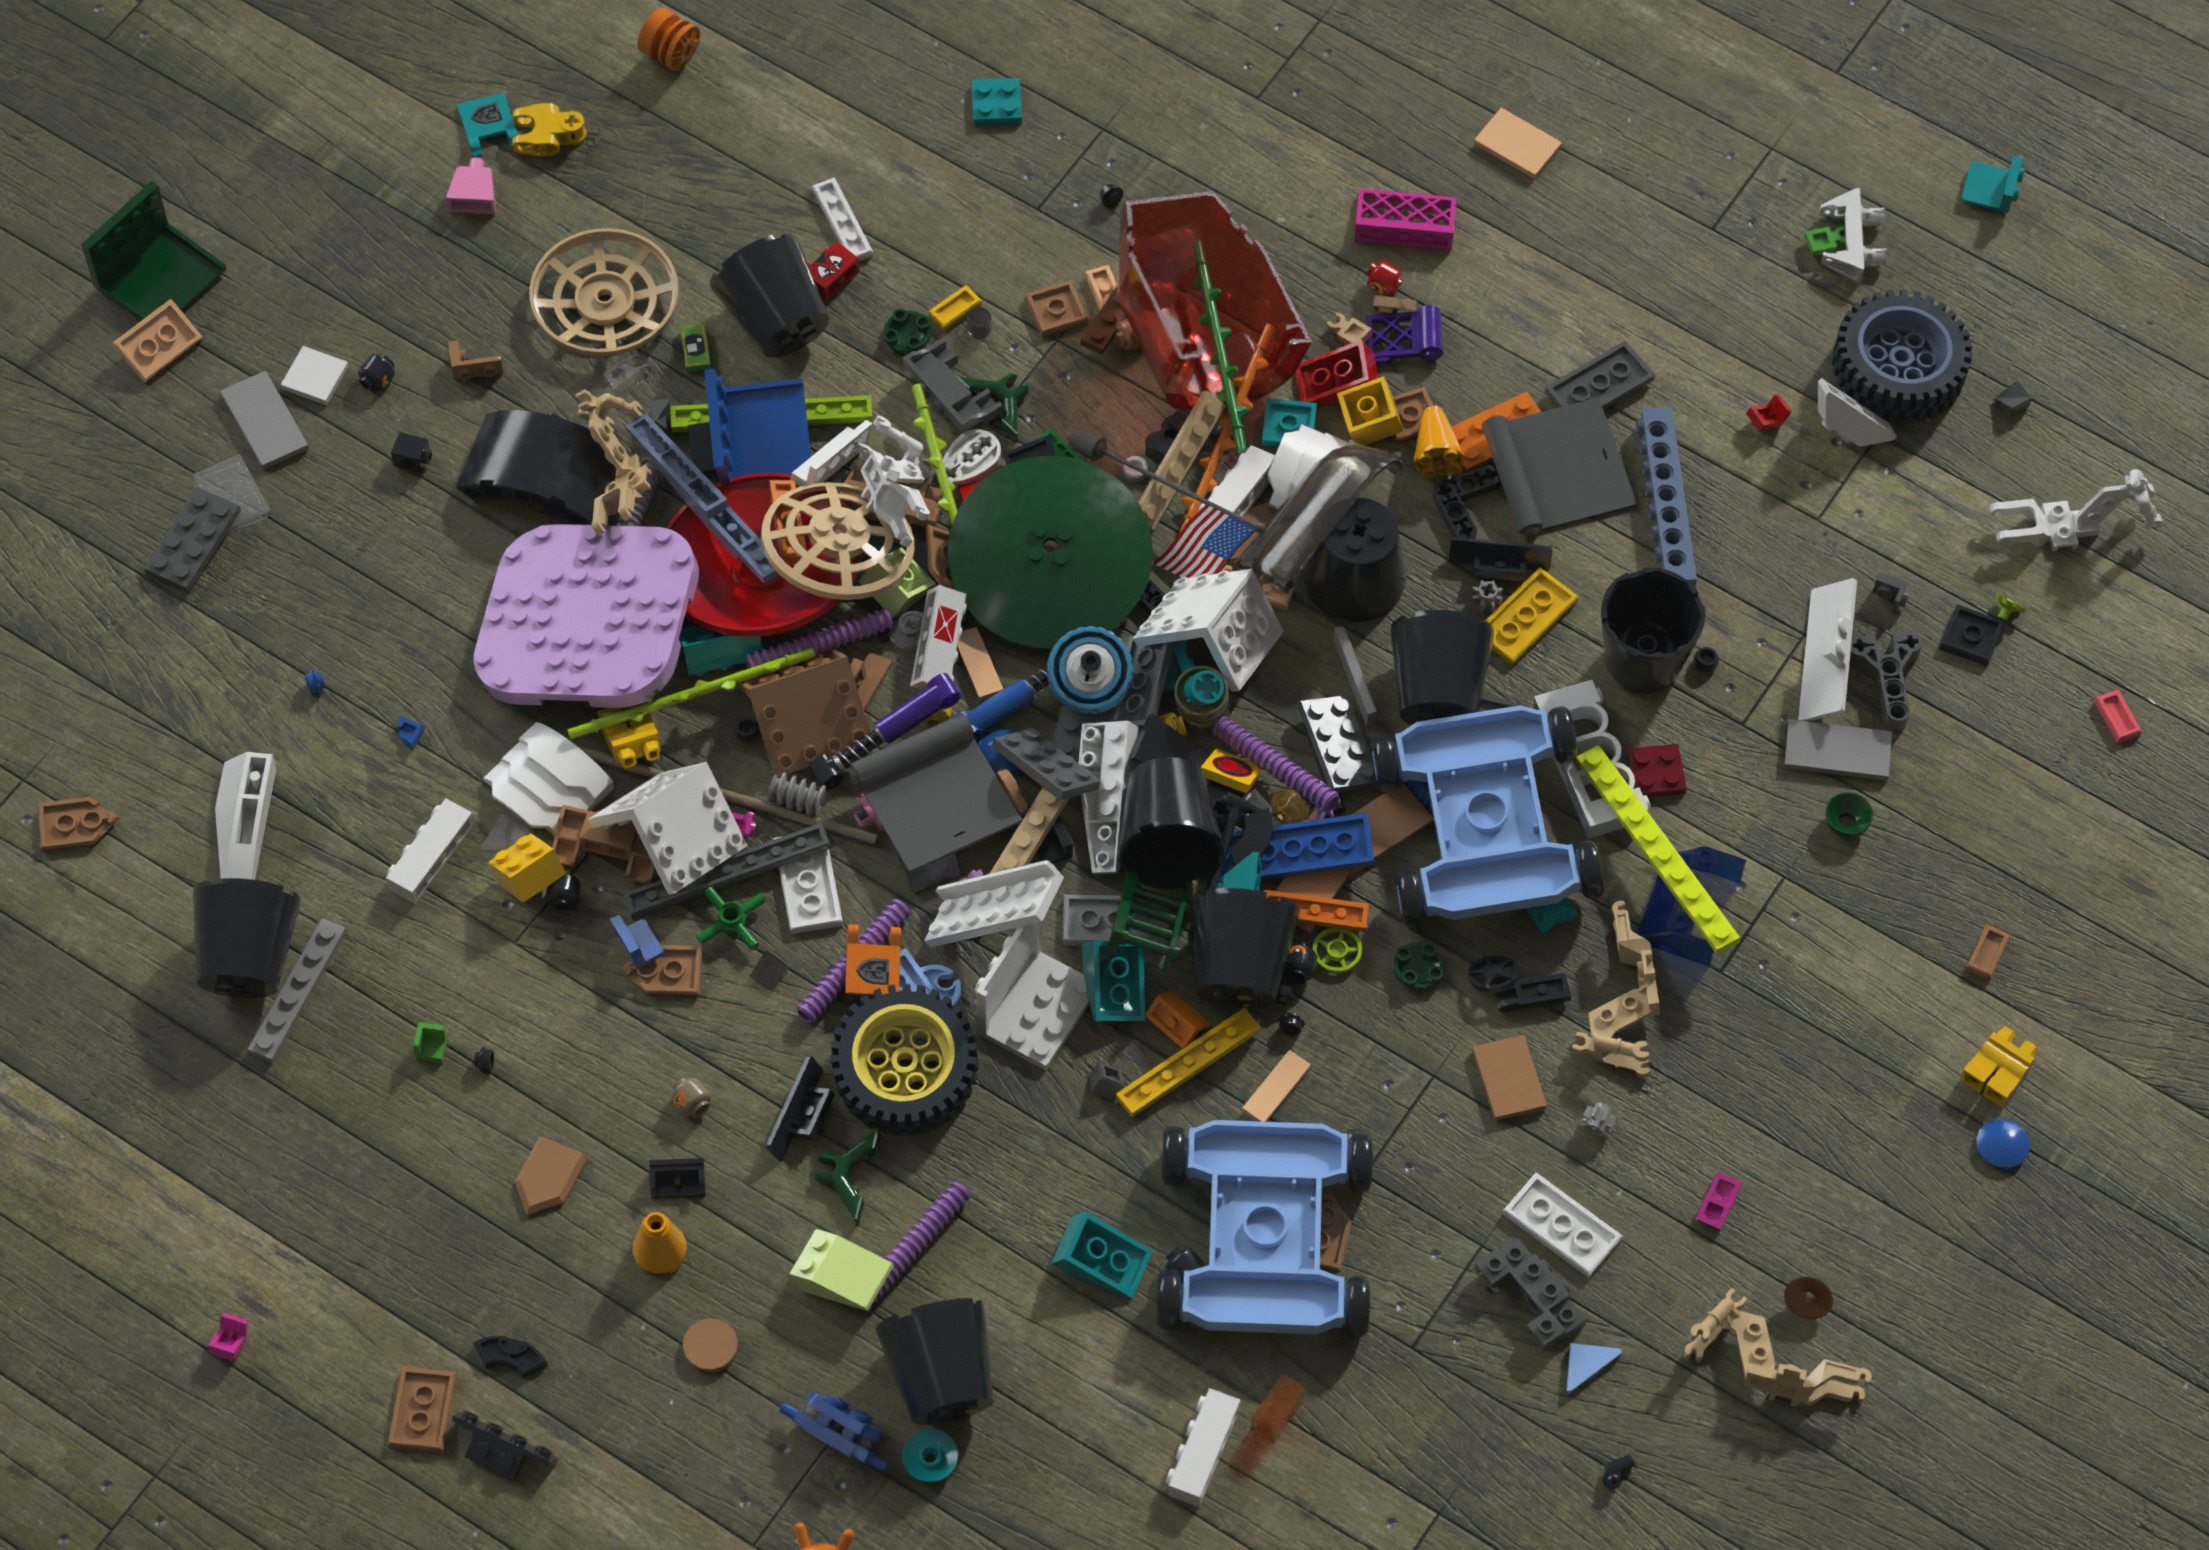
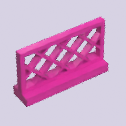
[1354,188,1457,250]

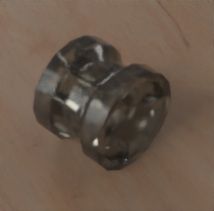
[967,307,992,339]

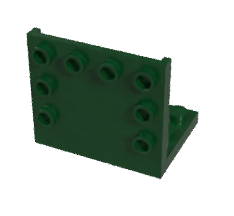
[81,181,227,321]

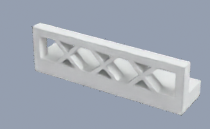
[790,420,872,486]

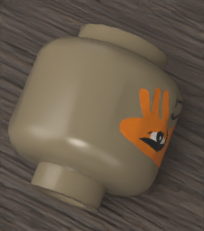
[671,1078,711,1118]

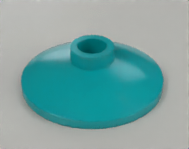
[902,1429,958,1483]

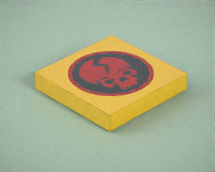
[1201,748,1263,793]

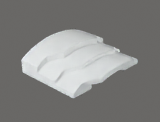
[1267,424,1373,528]
[483,722,614,836]

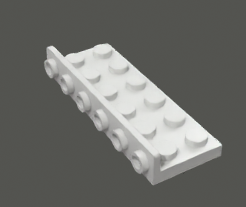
[924,860,1064,947]

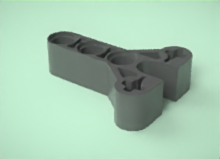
[1849,632,1923,733]

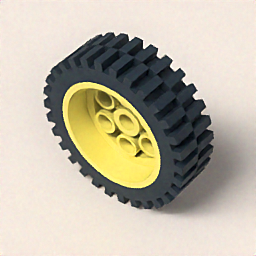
[831,984,978,1135]

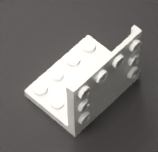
[1133,569,1284,692]
[588,762,748,895]
[974,922,1090,1070]

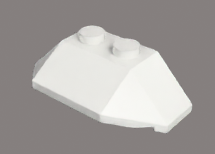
[1818,378,1897,447]

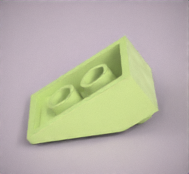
[790,1229,894,1311]

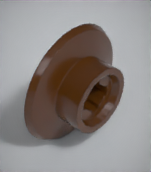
[1784,1276,1833,1320]

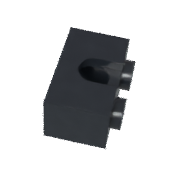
[1145,410,1188,466]

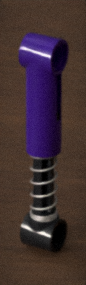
[808,673,962,791]

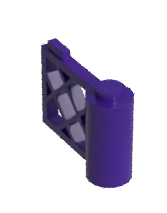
[1366,305,1443,364]

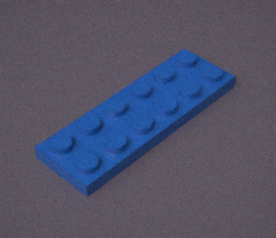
[1219,813,1375,883]

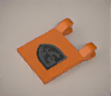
[845,924,901,996]

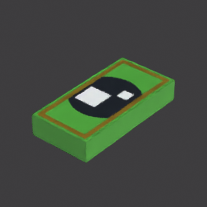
[680,323,711,372]

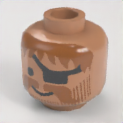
[1114,315,1152,352]

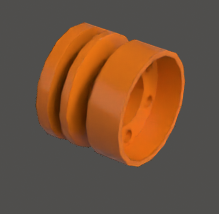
[637,7,701,71]

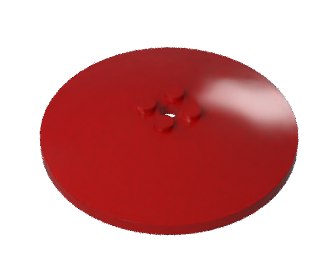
[667,473,862,637]

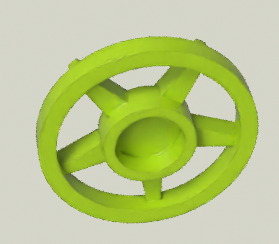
[1313,928,1362,973]

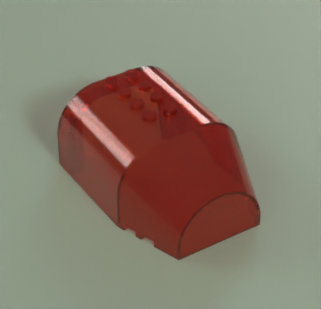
[1118,191,1312,411]

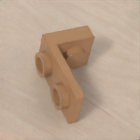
[448,340,503,380]

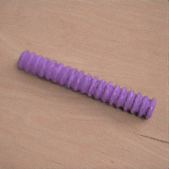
[745,608,893,669]
[1212,716,1339,813]
[796,899,911,1023]
[868,1182,971,1311]

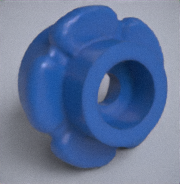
[305,670,325,695]

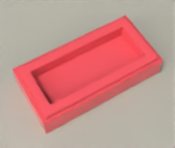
[2094,689,2142,744]

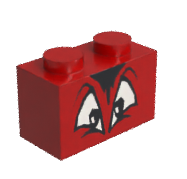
[808,242,859,302]

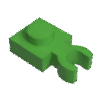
[1804,226,1846,257]

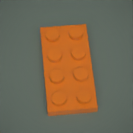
[1452,392,1541,473]

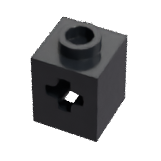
[391,432,432,473]

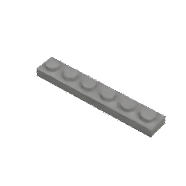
[248,918,347,1064]

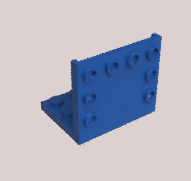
[704,369,811,483]

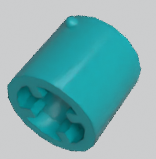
[1184,670,1224,707]

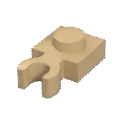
[1373,296,1417,314]
[1327,313,1373,345]

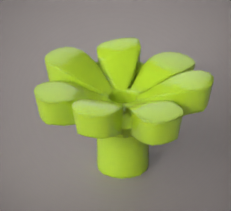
[1996,593,2027,621]

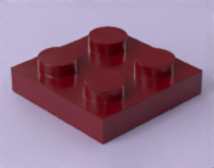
[1626,744,1687,797]

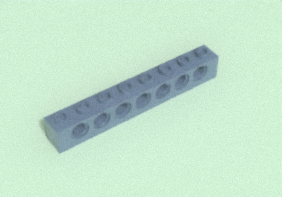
[1636,407,1697,587]

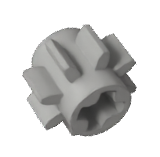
[1472,580,1503,612]
[1582,1103,1617,1136]

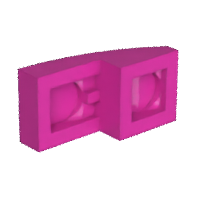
[1696,1172,1742,1230]

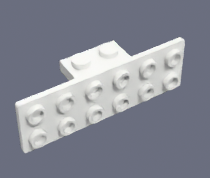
[1798,578,1857,721]

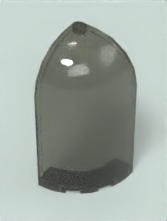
[1232,444,1404,594]

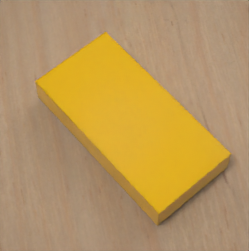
[928,285,982,332]

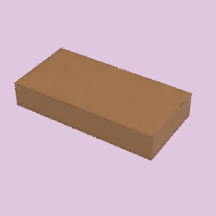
[1966,924,2011,981]

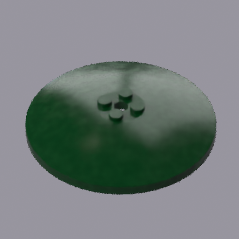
[948,456,1153,652]

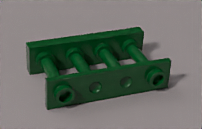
[1106,870,1192,970]

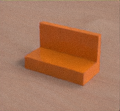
[1145,991,1212,1049]

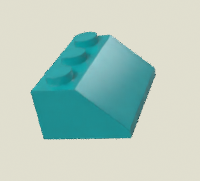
[679,625,763,676]

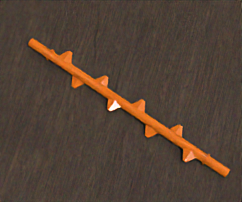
[1179,324,1275,533]

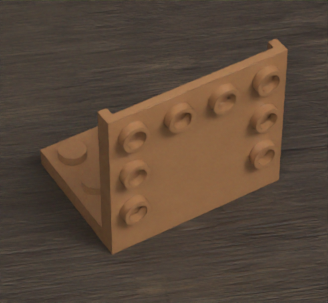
[737,648,871,777]

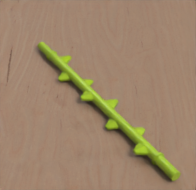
[911,384,958,527]
[567,648,815,740]

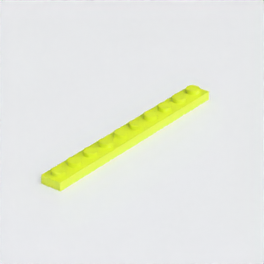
[1576,745,1740,955]

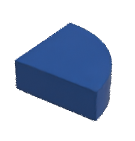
[398,717,425,750]

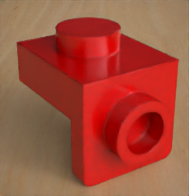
[1745,394,1791,432]

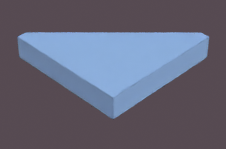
[1566,1343,1622,1395]

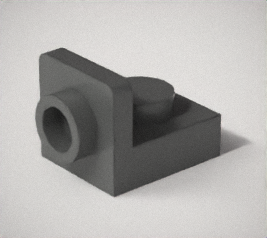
[1873,571,1910,614]

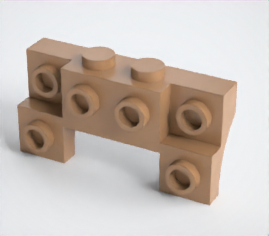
[839,464,944,527]
[552,805,656,885]

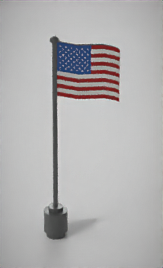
[1069,428,1263,578]

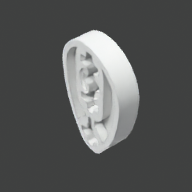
[943,429,1001,488]

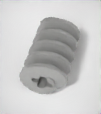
[767,772,826,816]

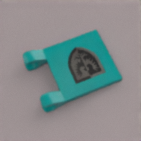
[457,93,518,157]

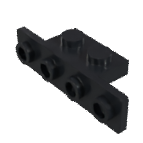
[1449,537,1553,582]
[766,1056,835,1160]
[451,1411,559,1481]

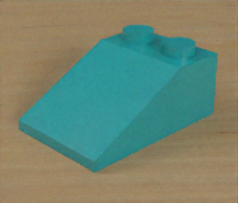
[1082,941,1145,1021]
[1051,1211,1153,1299]

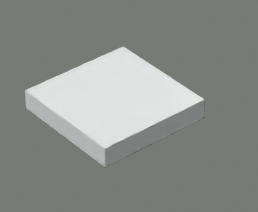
[281,346,349,405]

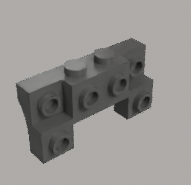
[903,338,1003,433]
[1474,1238,1586,1352]

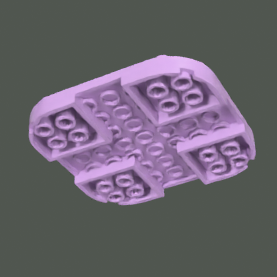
[474,524,699,708]

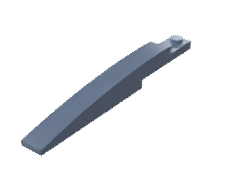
[625,414,779,584]

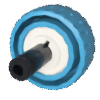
[1047,626,1133,715]

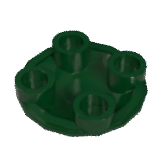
[883,309,932,354]
[1392,942,1445,990]

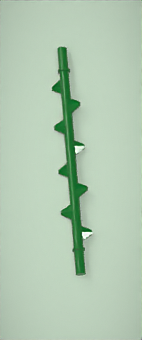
[1192,241,1249,453]

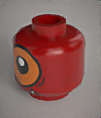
[1365,260,1403,297]

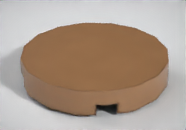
[996,768,1029,818]
[683,1318,738,1373]

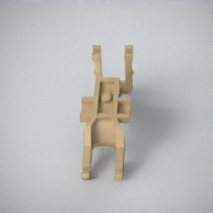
[576,390,651,535]
[1572,901,1660,1078]
[1683,1288,1872,1407]

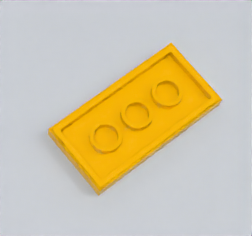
[1484,567,1579,666]

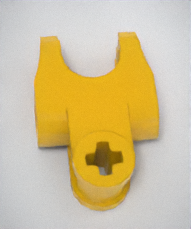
[513,103,587,157]

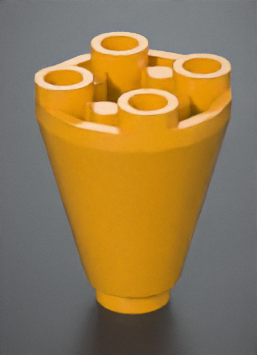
[1414,406,1464,479]
[632,1212,687,1274]

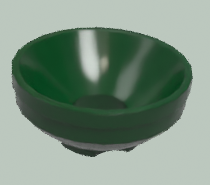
[1825,792,1873,838]

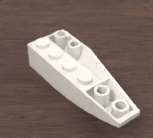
[215,752,276,880]

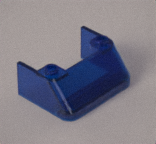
[1638,846,1747,967]

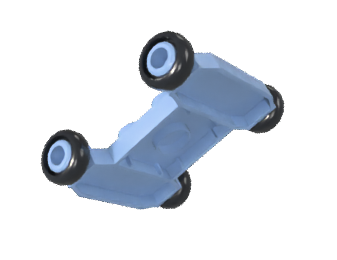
[1371,705,1604,928]
[1156,1120,1373,1337]

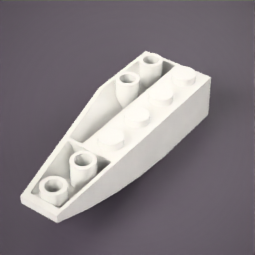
[1079,721,1142,874]

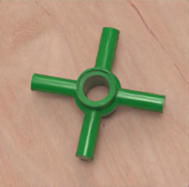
[696,887,767,950]

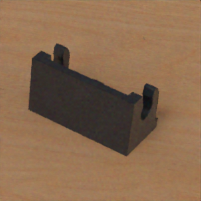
[649,1158,706,1199]

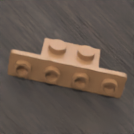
[850,653,892,711]

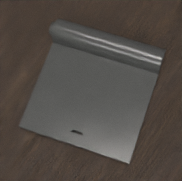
[1481,397,1637,537]
[848,713,1022,873]

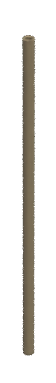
[576,745,878,845]

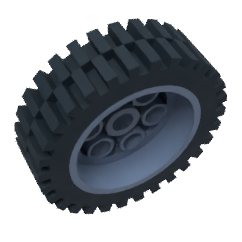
[1831,290,1973,423]

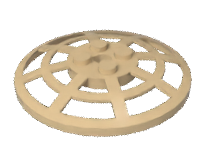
[530,228,679,356]
[761,482,914,600]

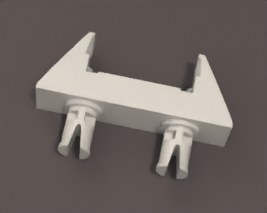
[1819,188,1887,283]

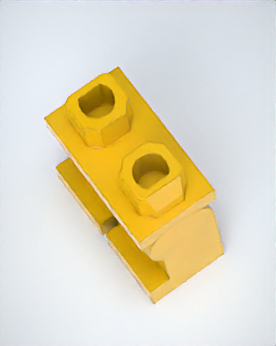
[597,701,661,769]
[1960,1026,2037,1108]

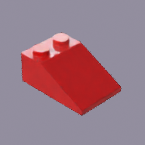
[1295,339,1378,406]

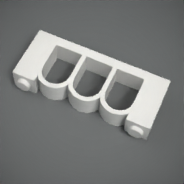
[1532,680,1651,839]

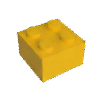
[1337,376,1404,446]
[488,834,566,903]

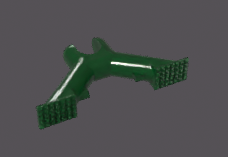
[955,373,1029,443]
[814,1126,882,1226]

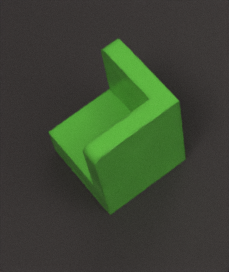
[413,1022,448,1064]

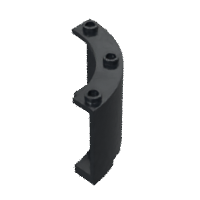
[456,410,614,525]

